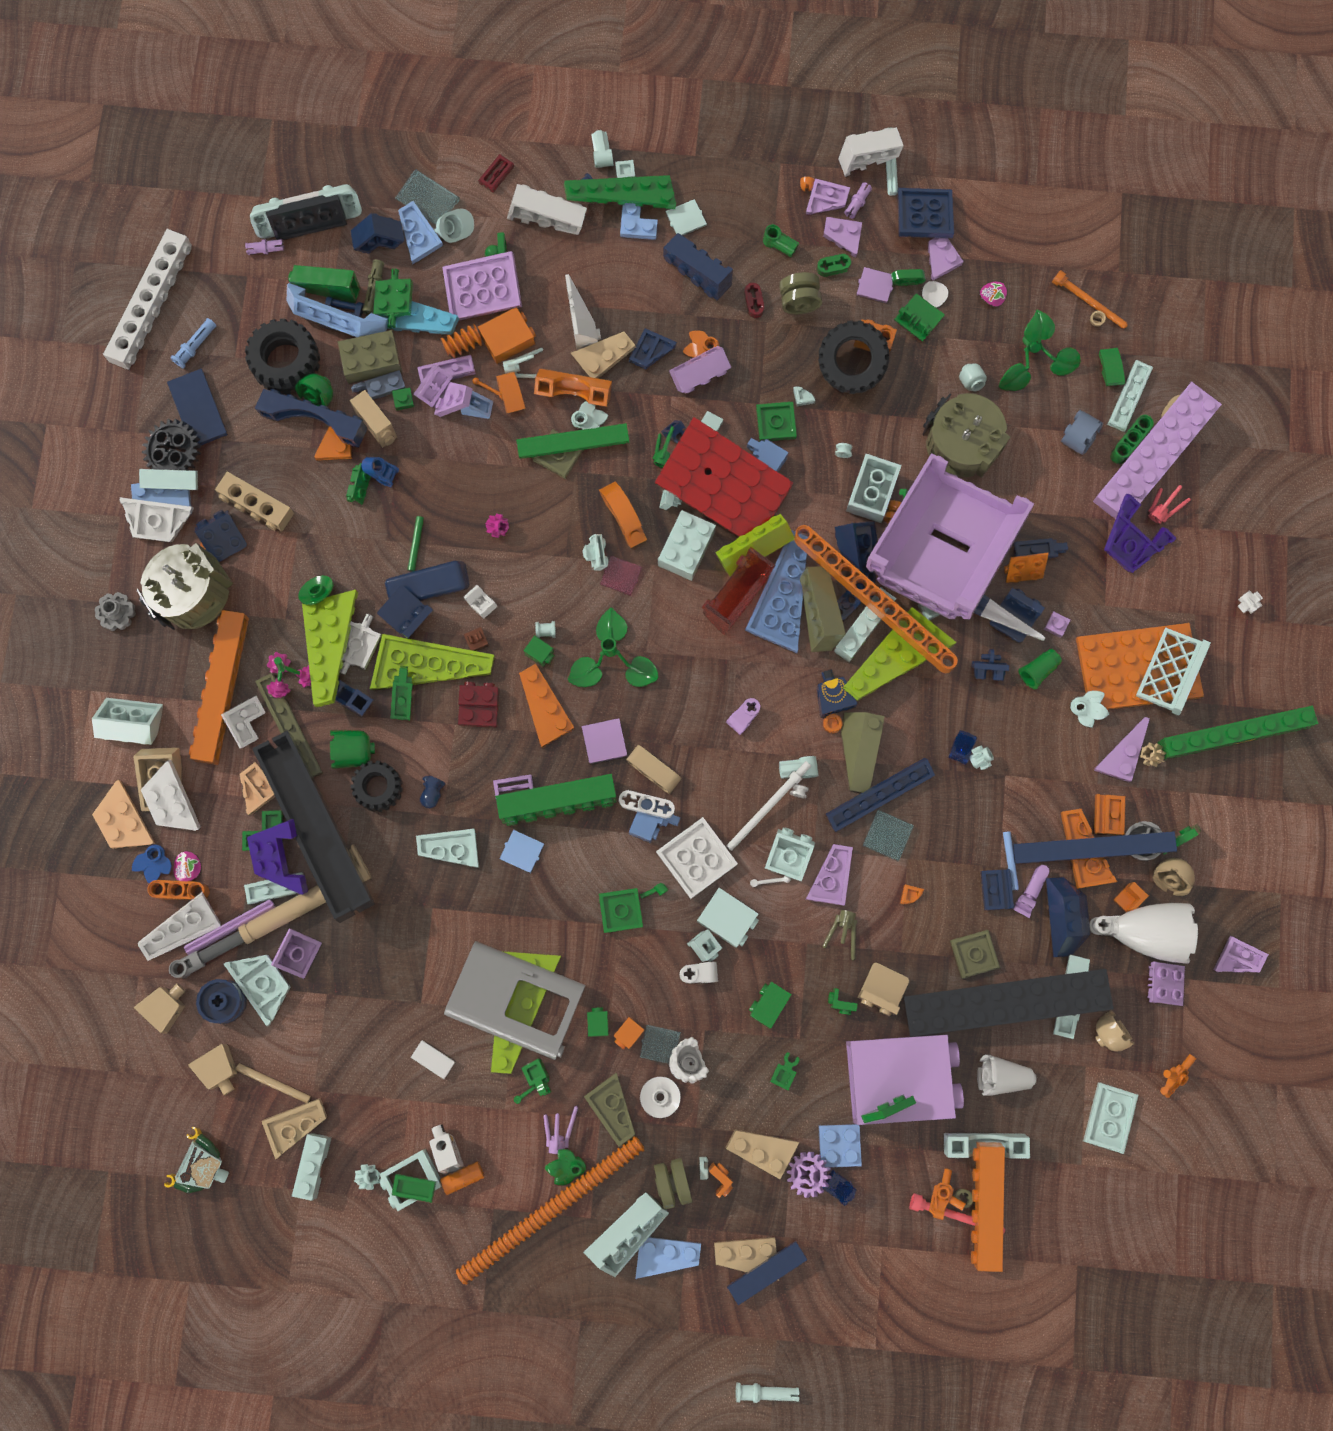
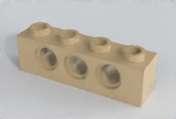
[215,472,294,531]

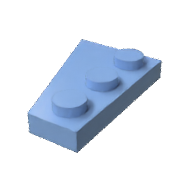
[398,201,443,264]
[635,1237,701,1279]

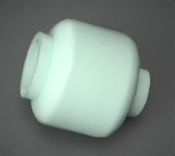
[959,364,987,391]

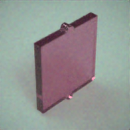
[600,556,642,596]

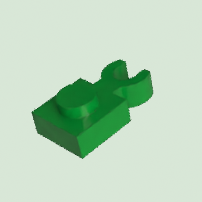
[770,1052,799,1090]

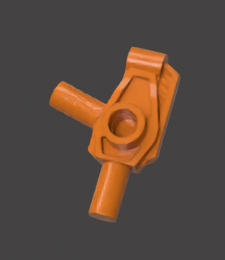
[1160,1054,1196,1098]
[929,1169,966,1220]

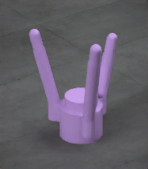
[544,1106,578,1154]

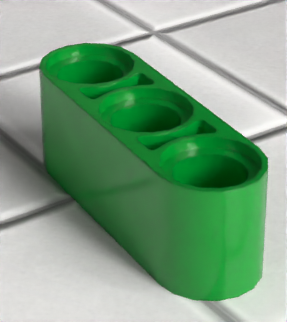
[1110,415,1154,464]

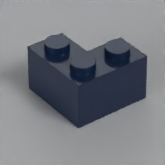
[350,213,404,254]

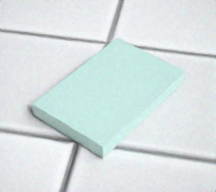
[1083,1083,1138,1154]

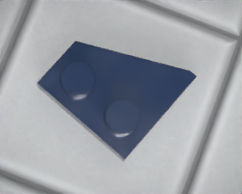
[629,328,677,369]

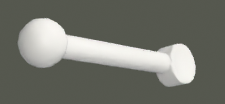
[750,876,791,887]

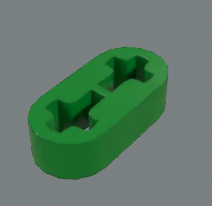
[817,254,851,277]
[891,269,926,286]

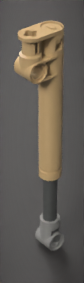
[169,844,371,978]

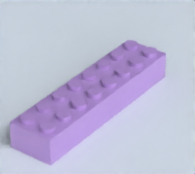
[1093,382,1222,519]

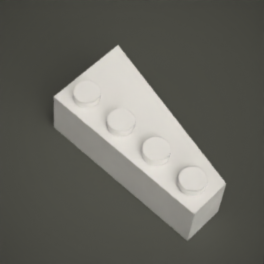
[507,184,587,235]

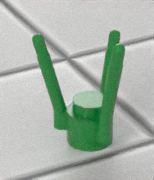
[652,426,674,468]

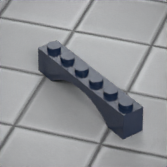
[255,389,368,448]

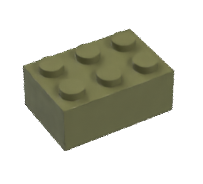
[338,330,402,384]

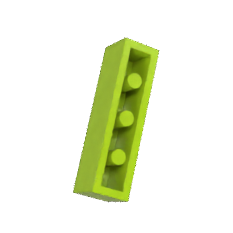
[715,514,794,578]

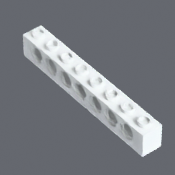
[103,229,192,370]

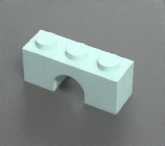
[292,1133,332,1201]

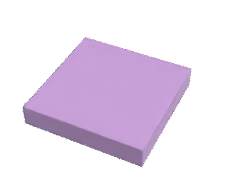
[582,718,627,764]

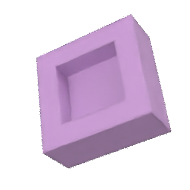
[1044,611,1070,638]

